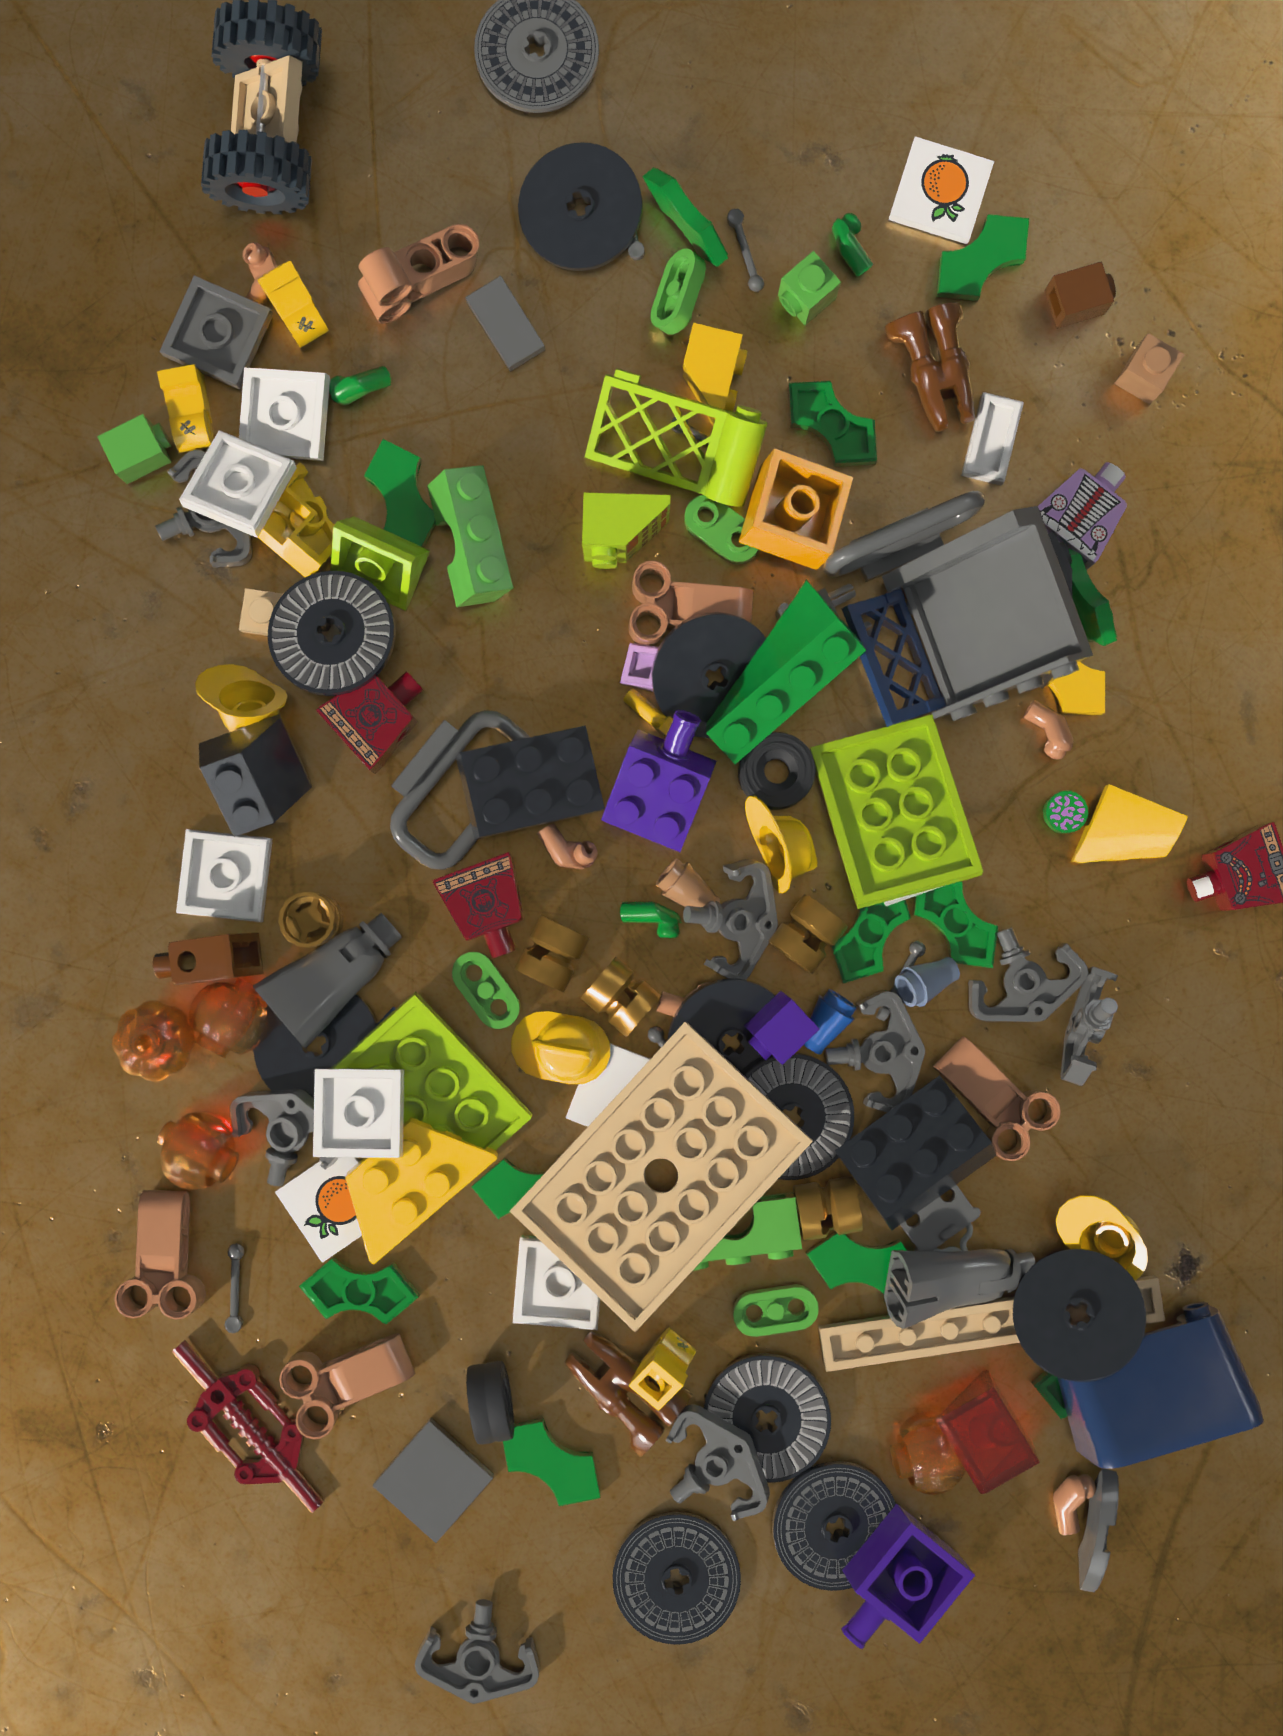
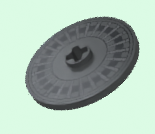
[474,0,599,113]

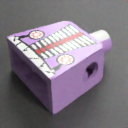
[1038,462,1127,570]

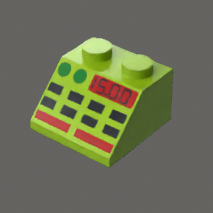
[582,492,671,569]

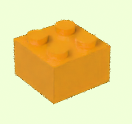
[739,448,853,570]

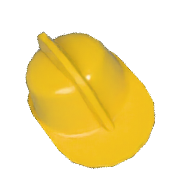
[195,664,288,732]
[745,796,818,893]
[511,1011,610,1084]
[1056,1195,1148,1281]

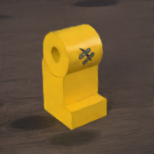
[257,260,329,348]
[157,364,214,453]
[628,1327,696,1411]

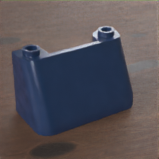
[1057,1302,1264,1469]

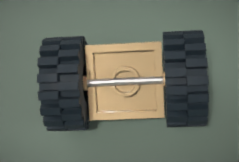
[201,0,322,214]

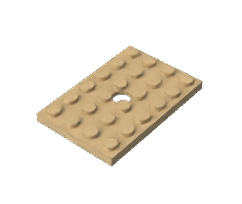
[510,1022,813,1332]

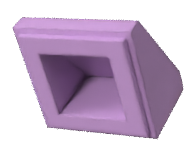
[620,643,659,692]

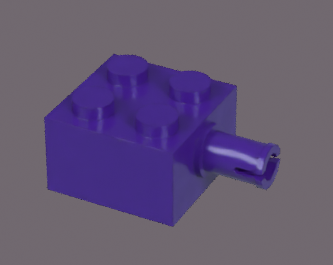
[601,710,717,852]
[841,1504,975,1649]

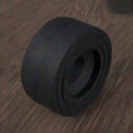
[738,732,816,810]
[466,1361,514,1445]

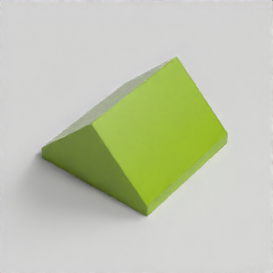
[330,516,430,611]

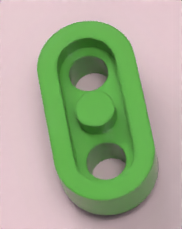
[650,249,706,335]
[684,495,759,565]
[452,952,520,1029]
[733,1284,819,1337]

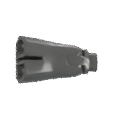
[252,913,402,1049]
[884,1249,1035,1329]

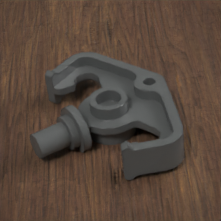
[155,450,253,568]
[683,859,778,980]
[968,927,1089,1022]
[1061,967,1118,1086]
[825,990,925,1113]
[230,1089,339,1186]
[666,1404,770,1521]
[415,1599,540,1704]

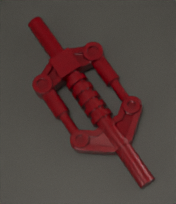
[172,1340,324,1513]

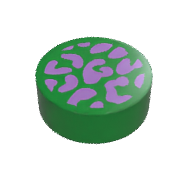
[1043,791,1088,834]

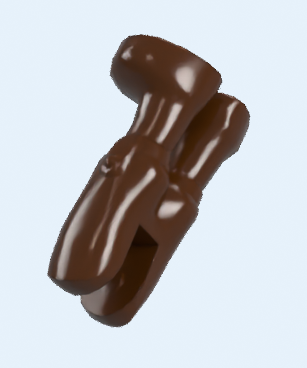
[885,302,975,432]
[565,1331,693,1457]

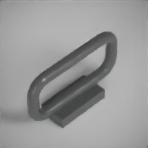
[823,491,985,582]
[390,710,530,870]

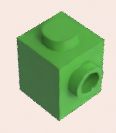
[778,251,841,326]
[97,414,172,484]

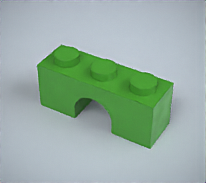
[427,465,513,607]
[694,1192,802,1270]

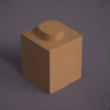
[1114,333,1185,405]

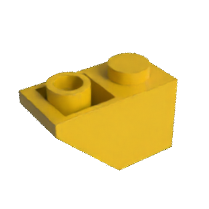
[682,323,748,426]

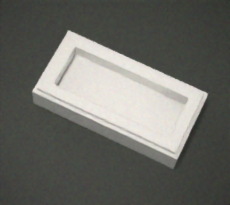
[961,392,1024,486]

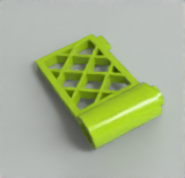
[584,368,768,507]

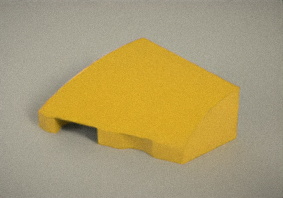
[258,462,335,577]
[1072,784,1188,864]

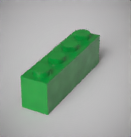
[706,579,866,764]

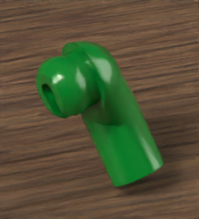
[832,213,873,277]
[329,366,391,405]
[620,901,682,938]

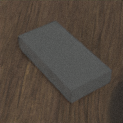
[465,276,545,372]

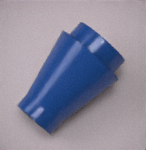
[804,989,857,1055]

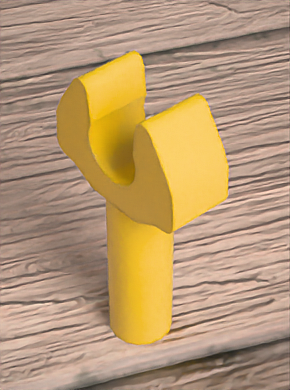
[623,688,673,739]

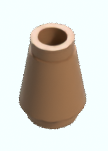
[656,859,720,907]

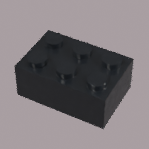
[456,725,605,840]
[835,1075,996,1231]

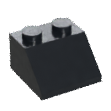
[199,714,312,837]

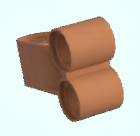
[358,224,479,324]
[629,560,754,646]
[933,1036,1061,1161]
[114,1190,206,1320]
[279,1333,415,1440]

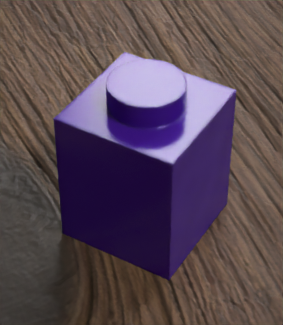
[744,991,820,1065]

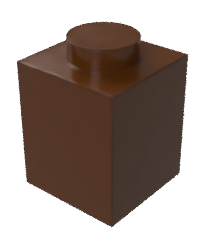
[1045,261,1116,329]

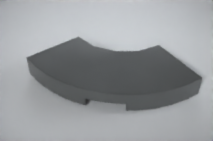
[1078,1469,1119,1592]

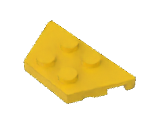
[345,1117,498,1265]

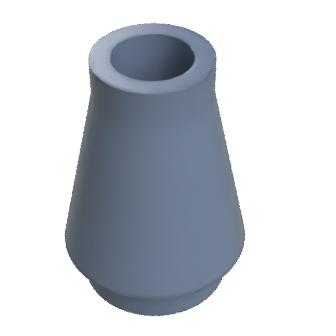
[895,957,960,1007]

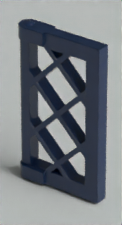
[841,589,947,727]

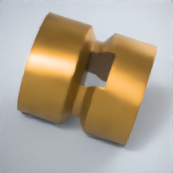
[278,891,344,948]
[768,894,848,974]
[515,915,590,992]
[581,957,661,1037]
[793,1176,863,1241]

